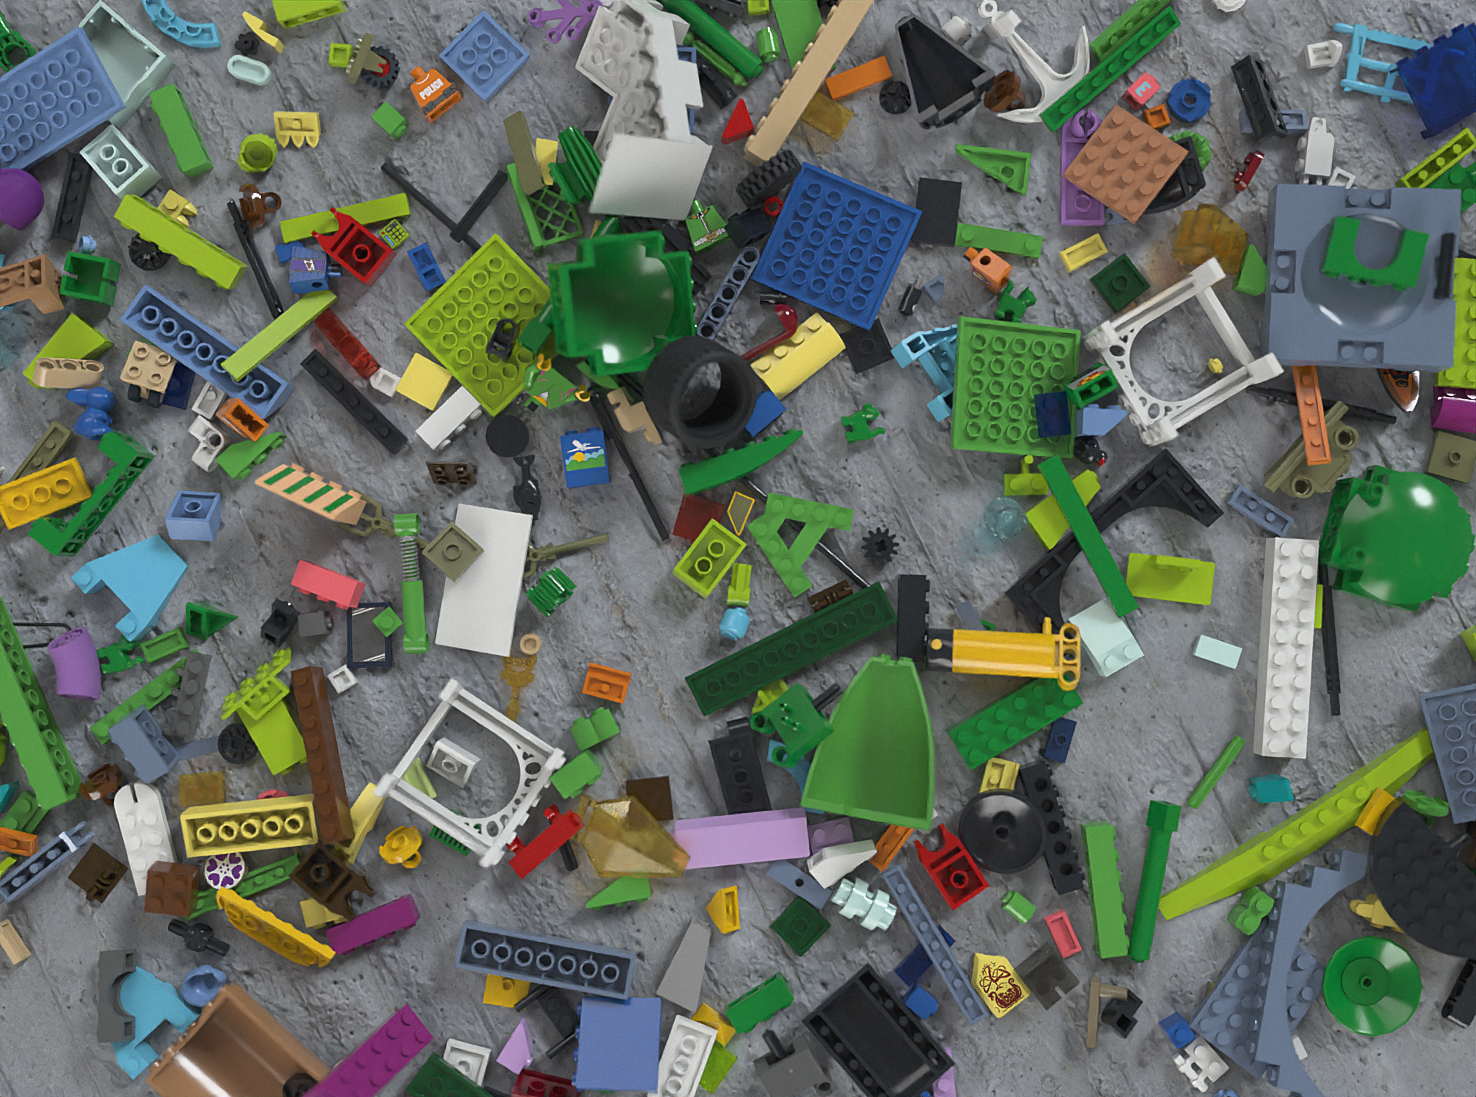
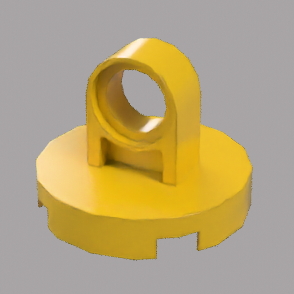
[379,825,422,868]

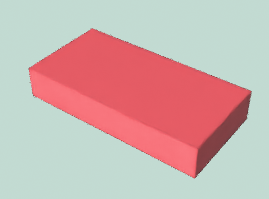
[1043,909,1082,959]

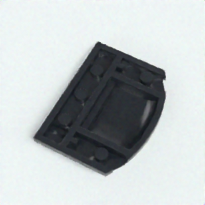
[1142,136,1206,215]

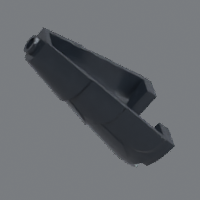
[895,13,995,130]

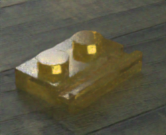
[801,92,854,142]
[178,770,227,806]

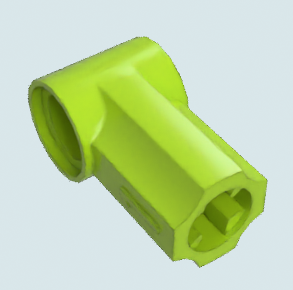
[727,563,752,607]

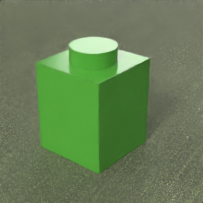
[371,101,409,140]

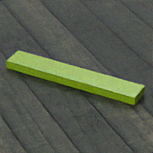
[280,193,412,244]
[221,289,337,382]

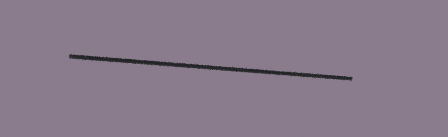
[380,163,871,589]

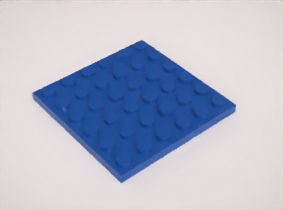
[751,161,922,331]

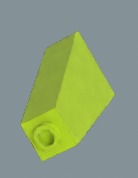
[22,313,114,390]
[1021,469,1101,550]

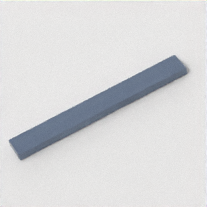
[880,863,989,1026]

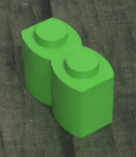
[569,706,620,751]
[1227,886,1274,935]

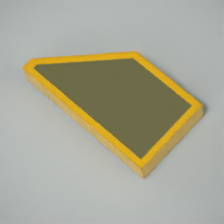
[727,491,755,536]

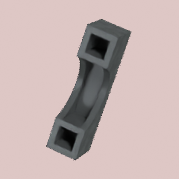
[97,949,136,1043]

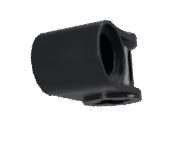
[486,318,520,362]

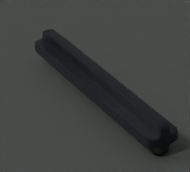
[450,170,508,243]

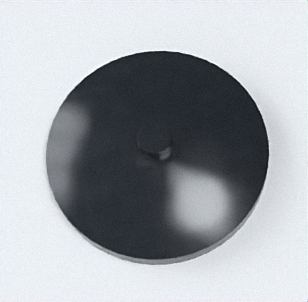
[958,788,1047,874]

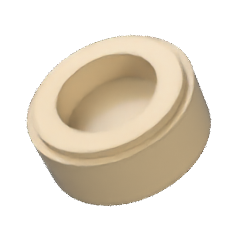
[520,633,542,655]

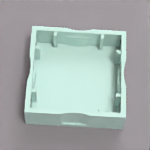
[78,0,176,129]

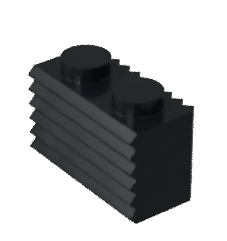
[724,208,774,250]

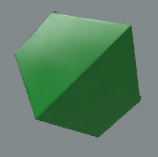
[186,602,239,640]

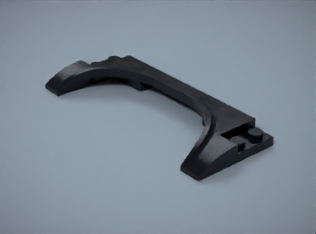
[1004,448,1224,657]

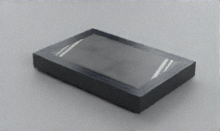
[347,602,393,668]

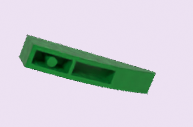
[677,428,803,497]

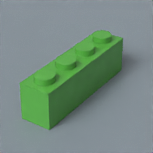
[149,83,215,178]

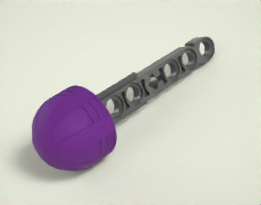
[0,168,44,231]

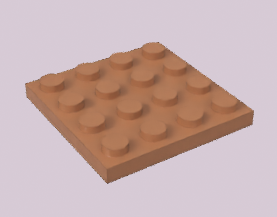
[1063,105,1189,225]

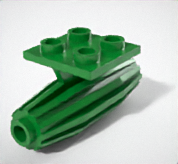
[548,126,611,216]

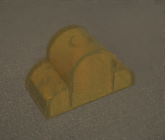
[1170,204,1249,276]

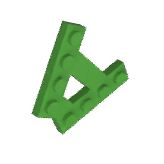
[747,492,854,597]

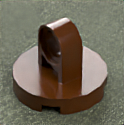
[983,70,1025,113]
[239,183,282,228]
[78,763,123,806]

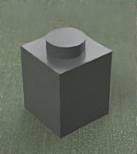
[297,611,334,637]

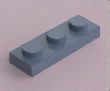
[1239,109,1308,134]
[1226,484,1294,538]

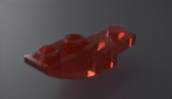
[314,308,382,381]

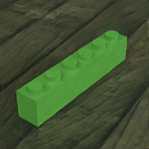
[1080,821,1130,958]

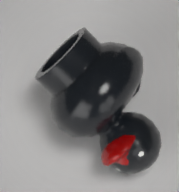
[1073,437,1108,466]

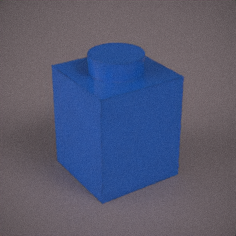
[902,981,939,1020]
[1159,1011,1196,1049]

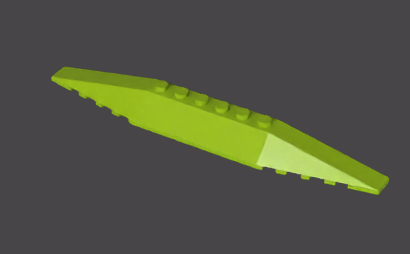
[1159,726,1434,920]

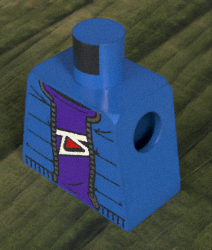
[289,247,343,294]

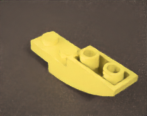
[333,782,386,864]

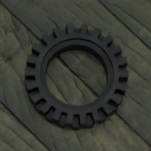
[736,150,802,208]

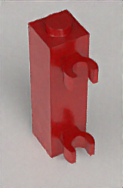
[506,804,584,879]

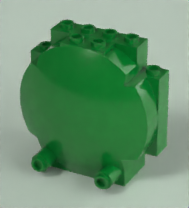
[547,231,698,377]
[1318,465,1476,612]

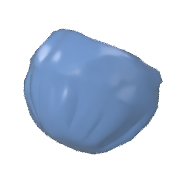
[181,965,227,1008]

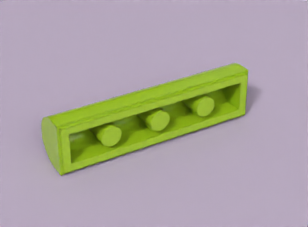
[1395,127,1476,188]

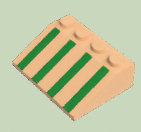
[255,463,367,525]

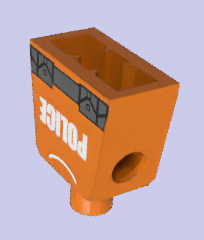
[410,66,463,123]
[216,398,269,442]

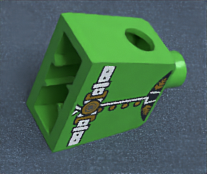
[685,200,731,257]

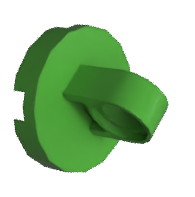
[1402,790,1450,828]

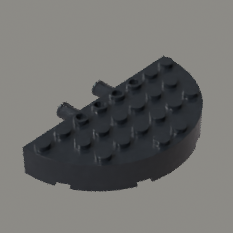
[1368,796,1476,959]

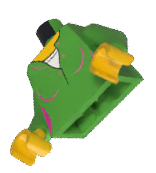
[524,354,591,412]

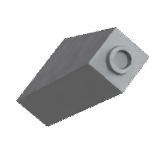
[656,918,711,1013]

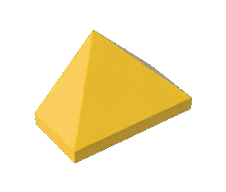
[705,885,740,934]
[690,1002,736,1046]

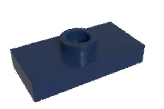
[1043,717,1077,763]

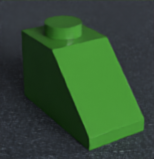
[1231,244,1267,296]

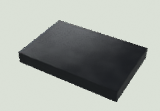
[911,177,962,248]

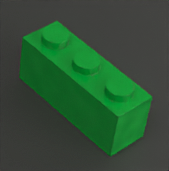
[725,971,794,1034]

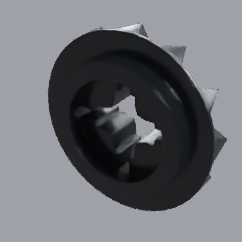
[879,80,912,115]

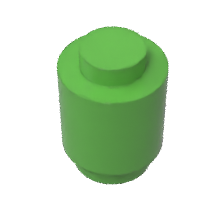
[756,27,781,63]

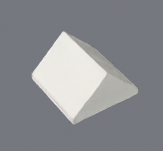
[426,738,481,788]

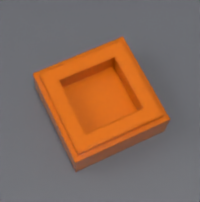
[1142,103,1171,130]

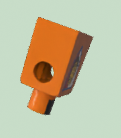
[963,247,1012,295]

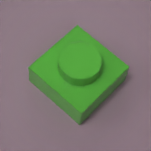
[372,606,404,637]

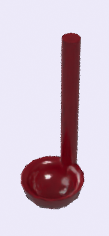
[741,304,798,361]

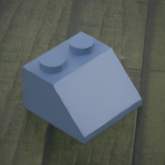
[165,491,222,541]

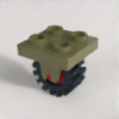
[345,32,400,89]

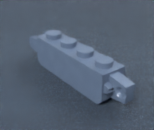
[0,821,96,904]

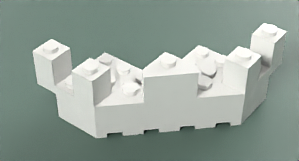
[575,0,707,166]

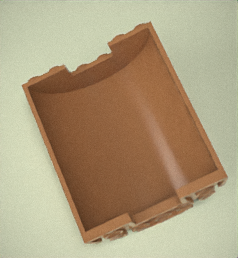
[145,982,331,1097]

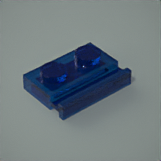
[1034,391,1071,438]

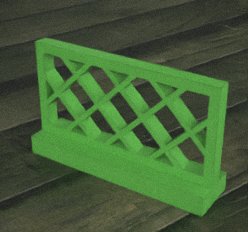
[506,156,584,252]

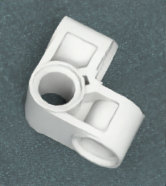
[187,414,232,473]

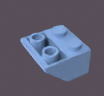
[1074,404,1128,439]

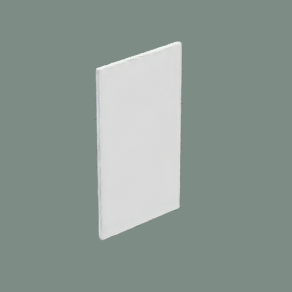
[435,503,533,657]

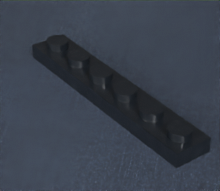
[300,349,409,455]

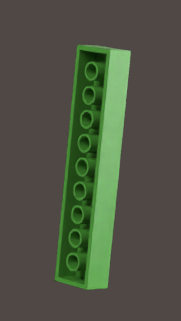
[0,597,82,811]

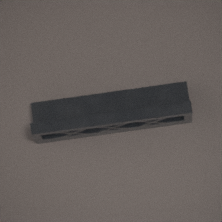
[1230,55,1289,143]

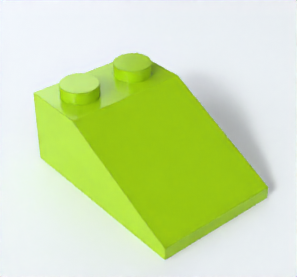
[671,518,747,599]

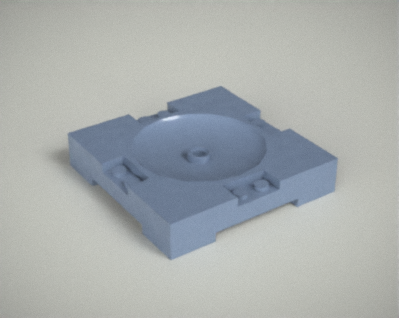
[1260,184,1461,372]

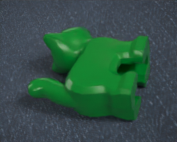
[994,280,1037,323]
[841,403,885,444]
[96,634,145,675]

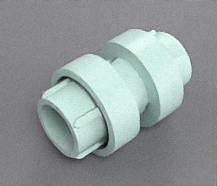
[830,877,897,930]

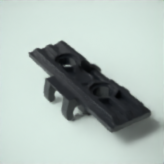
[618,215,712,298]

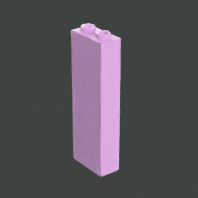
[671,807,810,870]

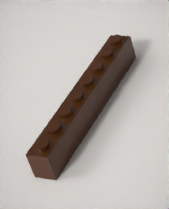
[291,666,355,845]

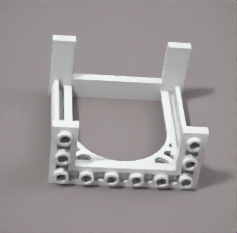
[1083,257,1284,447]
[373,678,566,868]

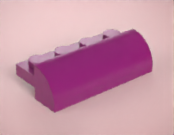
[1430,385,1476,433]

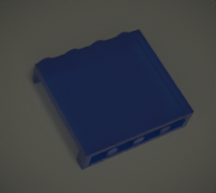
[1389,22,1476,139]

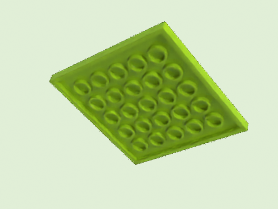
[404,233,559,417]

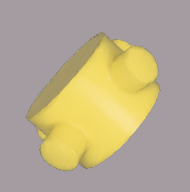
[1208,358,1223,374]

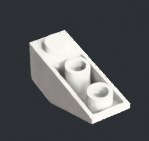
[807,839,877,889]

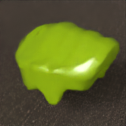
[237,133,278,174]

